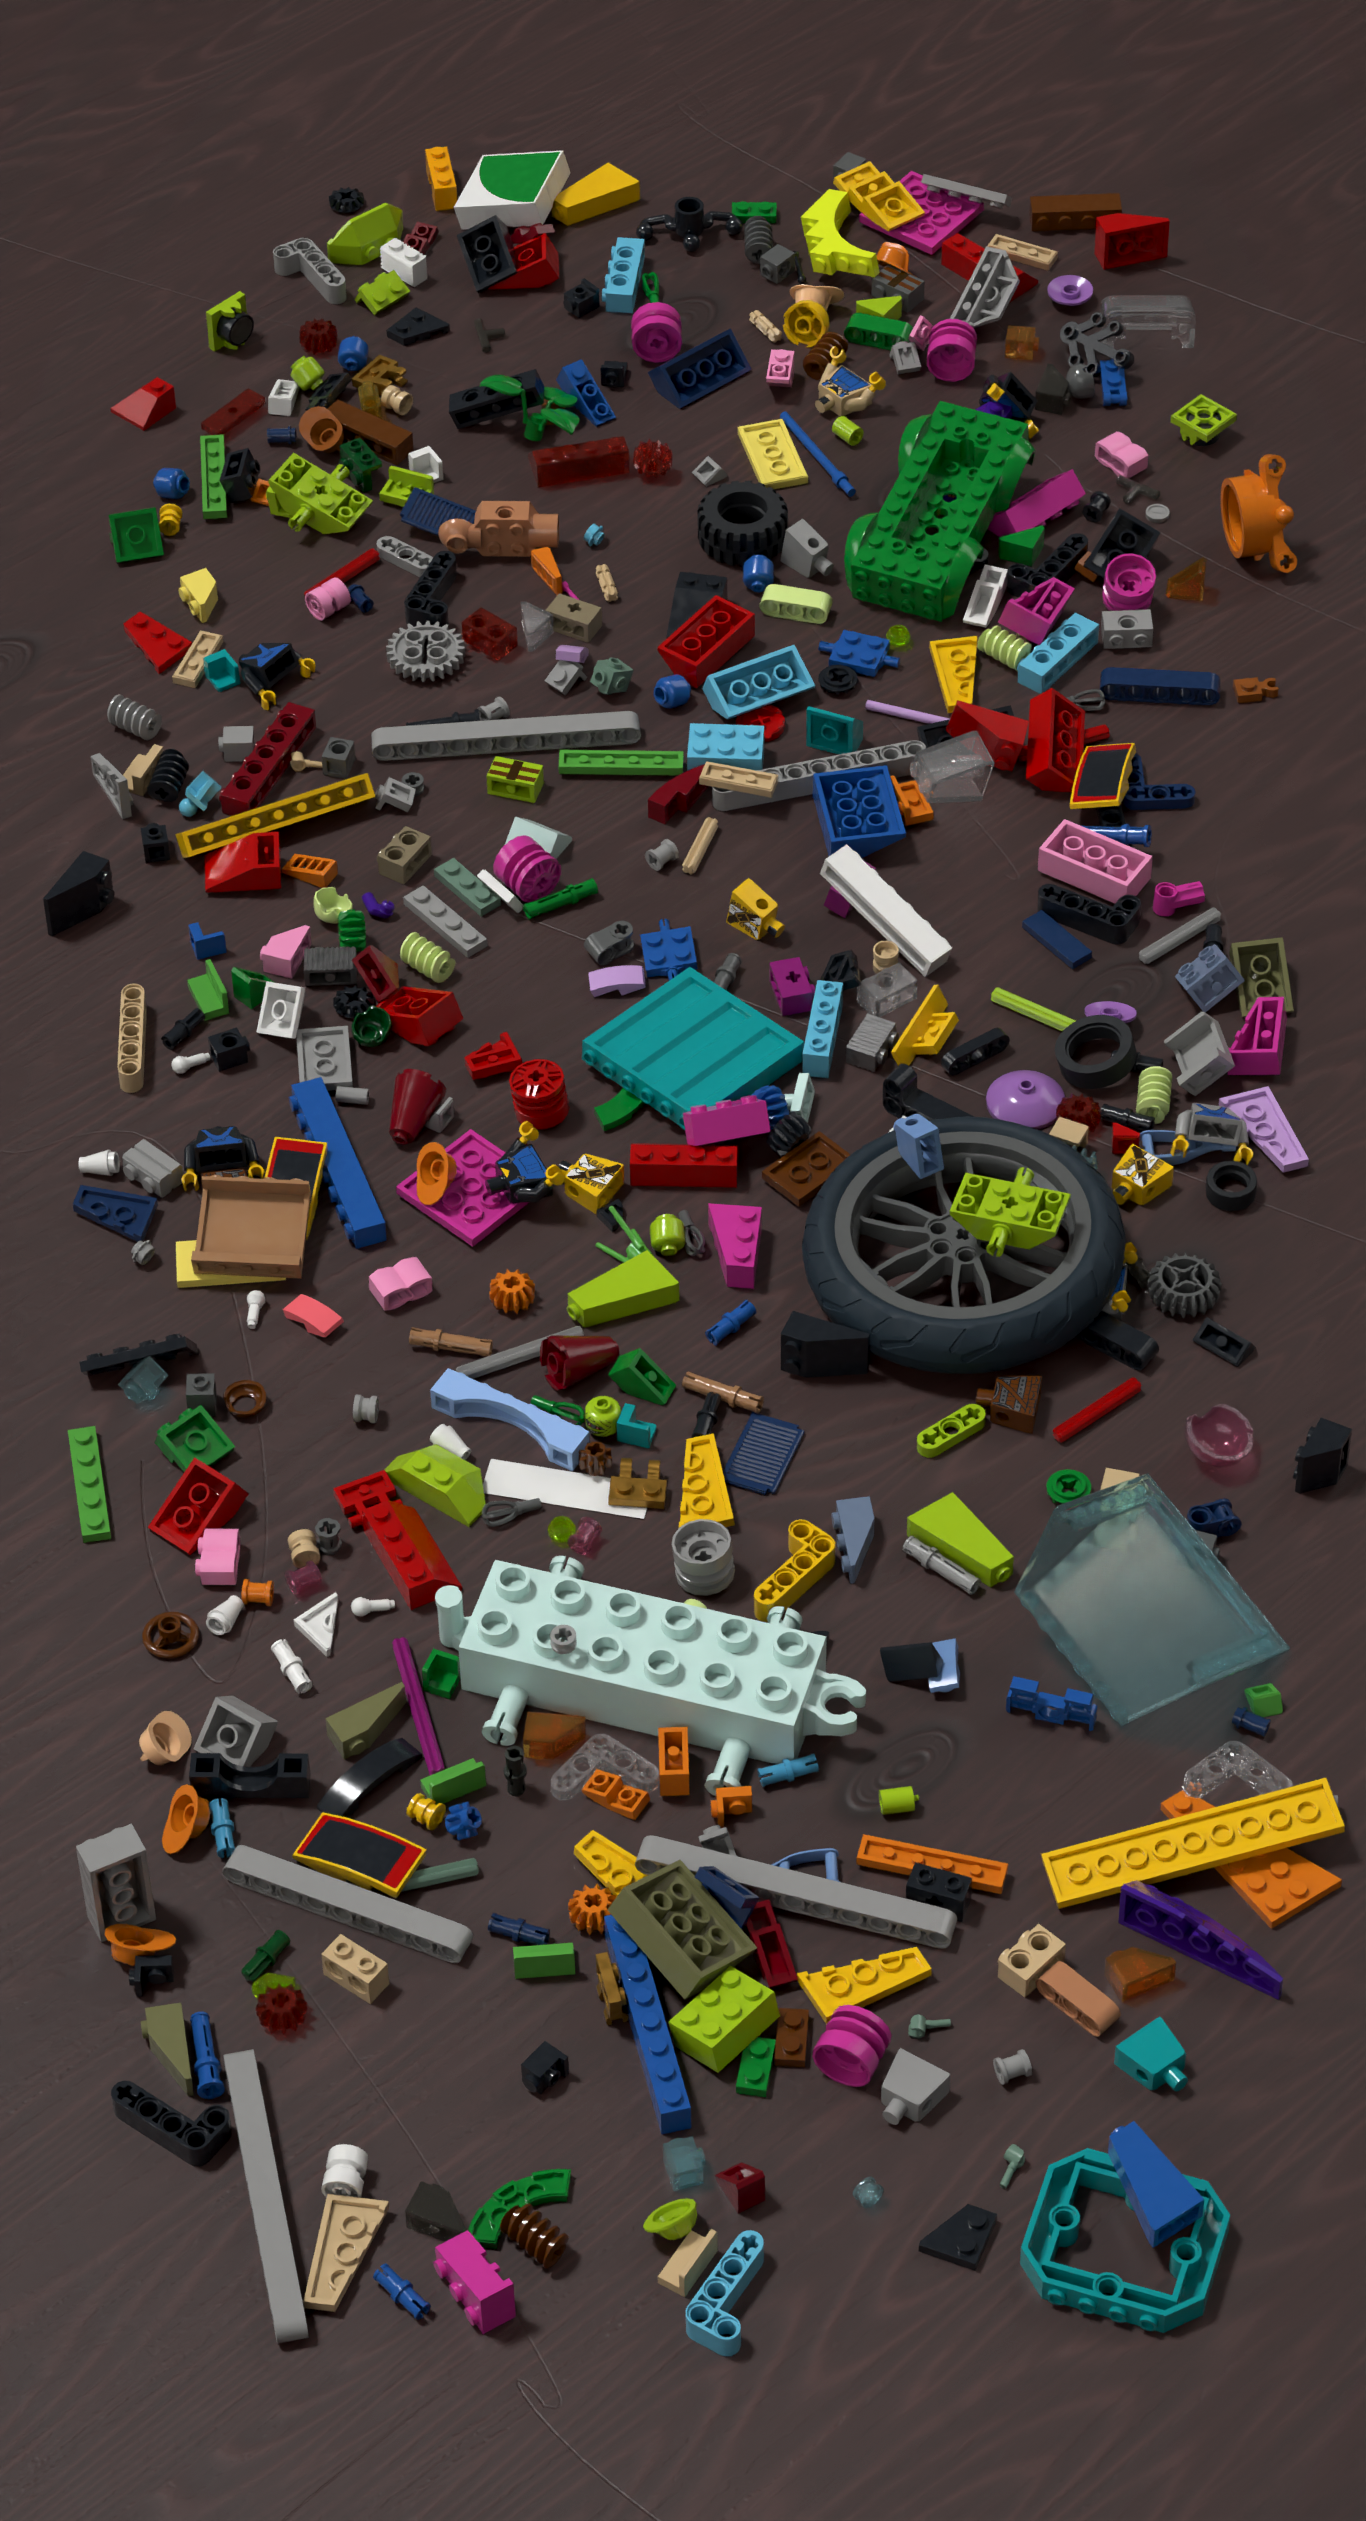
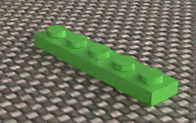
[200,435,227,519]
[559,750,684,776]
[68,1426,111,1543]

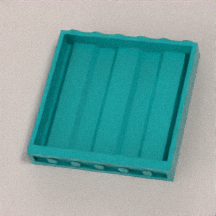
[582,967,804,1130]

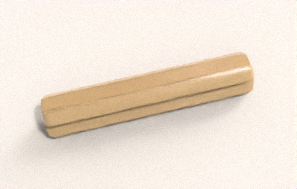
[682,817,718,874]

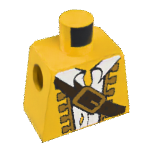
[726,878,785,940]
[1112,1144,1174,1205]
[558,1154,624,1214]

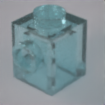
[118,1356,168,1404]
[663,2136,706,2191]

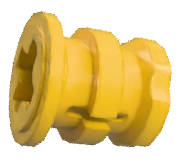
[159,504,183,536]
[406,1793,446,1830]

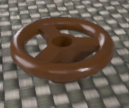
[142,1612,199,1659]

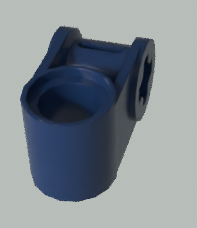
[1185,1498,1242,1538]

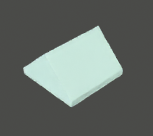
[505,817,572,859]

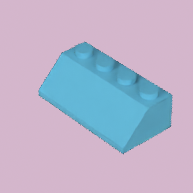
[702,645,815,719]

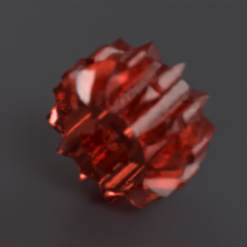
[299,318,338,355]
[633,439,673,479]
[1056,1093,1101,1132]
[256,1982,308,2035]

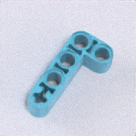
[686,2230,764,2356]

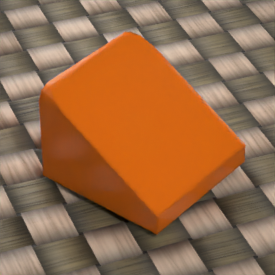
[251,479,270,506]

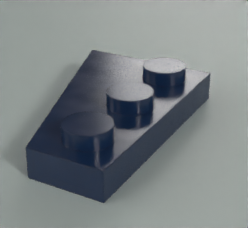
[73,1185,158,1242]

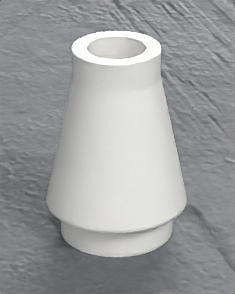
[79,1149,120,1176]
[430,1424,471,1460]
[206,1595,244,1635]

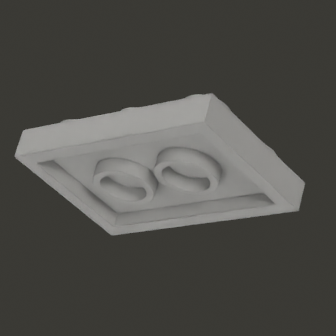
[296,1026,353,1091]

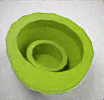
[643,2198,697,2240]

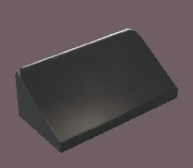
[1193,1317,1256,1367]
[880,1642,943,1682]

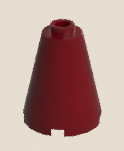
[389,1069,446,1145]
[540,1335,619,1390]

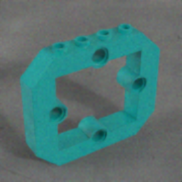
[1020,2148,1230,2333]

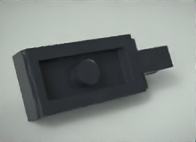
[305,373,352,411]

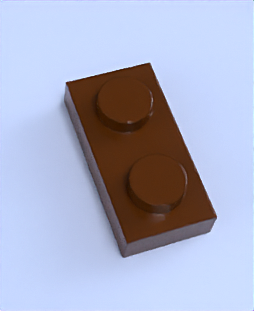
[775,2008,809,2067]

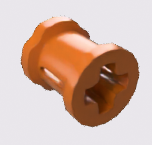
[241,1579,274,1606]

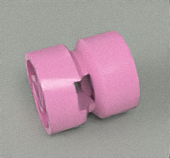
[305,577,351,621]

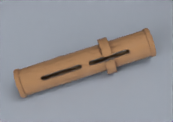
[409,1327,493,1357]
[682,1371,764,1414]

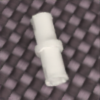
[271,1639,313,1694]

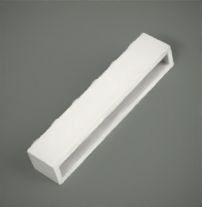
[820,844,952,977]

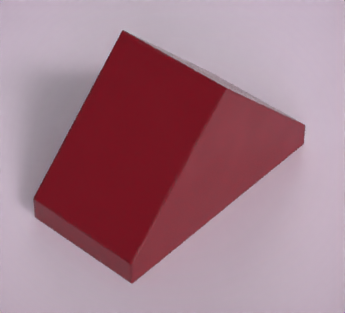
[352,945,399,1003]
[714,2162,765,2214]

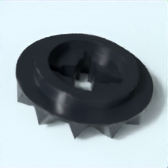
[329,187,365,213]
[818,665,857,695]
[333,985,375,1018]

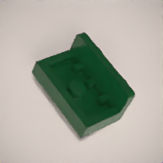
[339,438,382,493]

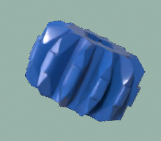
[752,1085,789,1130]

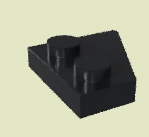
[386,307,450,346]
[820,949,861,991]
[918,2204,997,2271]

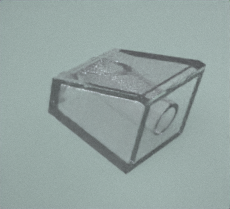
[910,731,994,803]

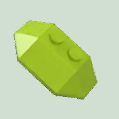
[327,203,403,265]
[384,1444,486,1527]

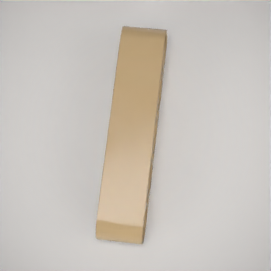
[117,984,147,1093]

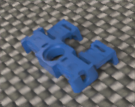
[1006,1676,1097,1731]

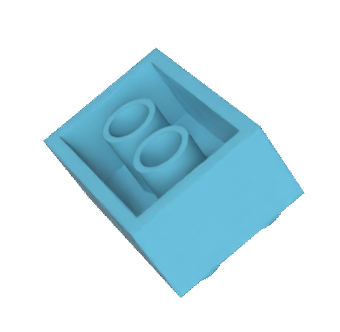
[687,723,764,771]

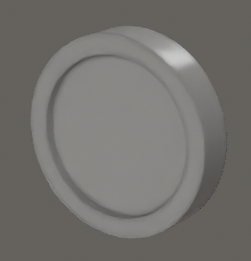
[1146,504,1169,523]

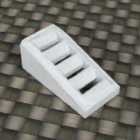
[268,379,300,416]

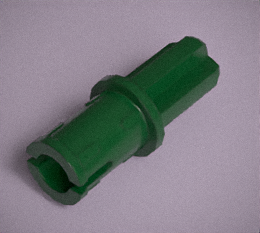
[241,1930,291,1982]

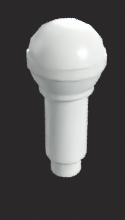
[171,1053,210,1074]
[247,1290,266,1329]
[351,1597,395,1617]

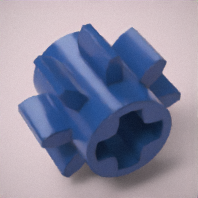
[445,1802,482,1840]

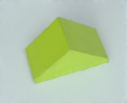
[856,296,902,320]

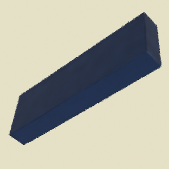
[1022,910,1092,969]

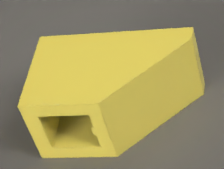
[178,568,218,623]

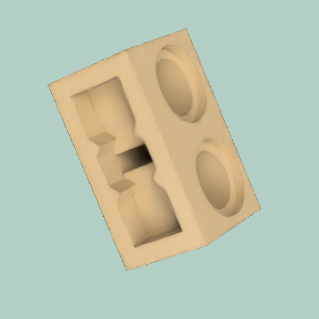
[998,1924,1066,1998]
[321,1934,389,2004]

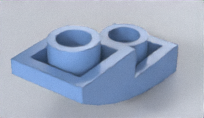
[928,1638,960,1693]

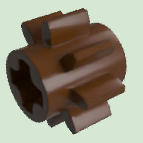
[579,1442,612,1476]

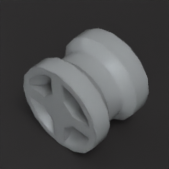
[353,1394,379,1423]

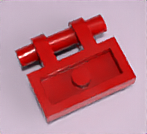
[333,1470,403,1528]

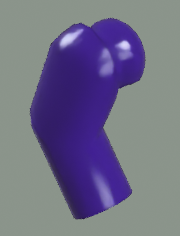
[362,892,395,918]

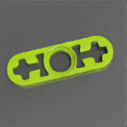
[917,1404,986,1458]

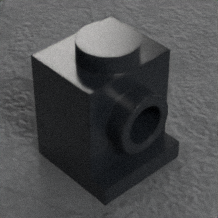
[563,278,600,318]
[140,823,170,863]
[521,2041,569,2094]

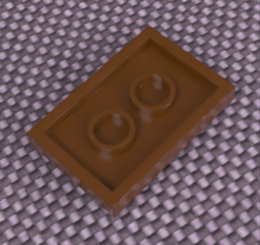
[762,1131,851,1207]

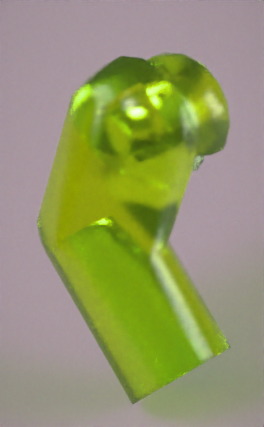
[251,1973,296,1998]

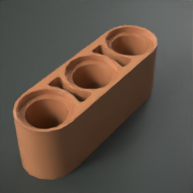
[1035,1961,1121,2037]

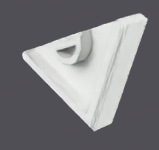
[294,1593,338,1657]

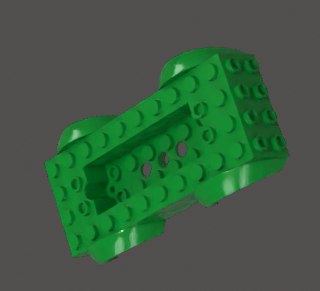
[844,401,1036,622]

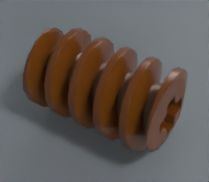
[803,332,848,380]
[500,2203,569,2269]

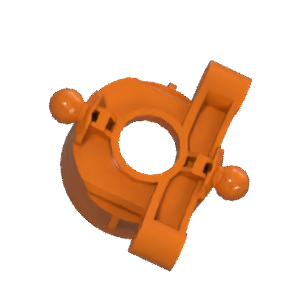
[1221,454,1297,573]

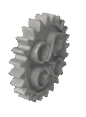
[386,621,465,682]

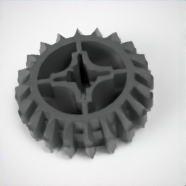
[1147,1252,1222,1318]

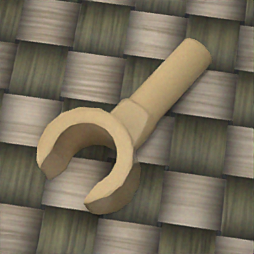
[290,751,322,772]

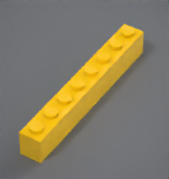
[175,773,375,858]

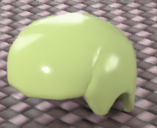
[314,887,353,924]

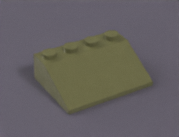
[608,1860,757,1999]

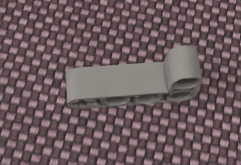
[273,238,347,304]

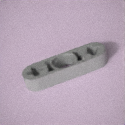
[376,536,433,577]

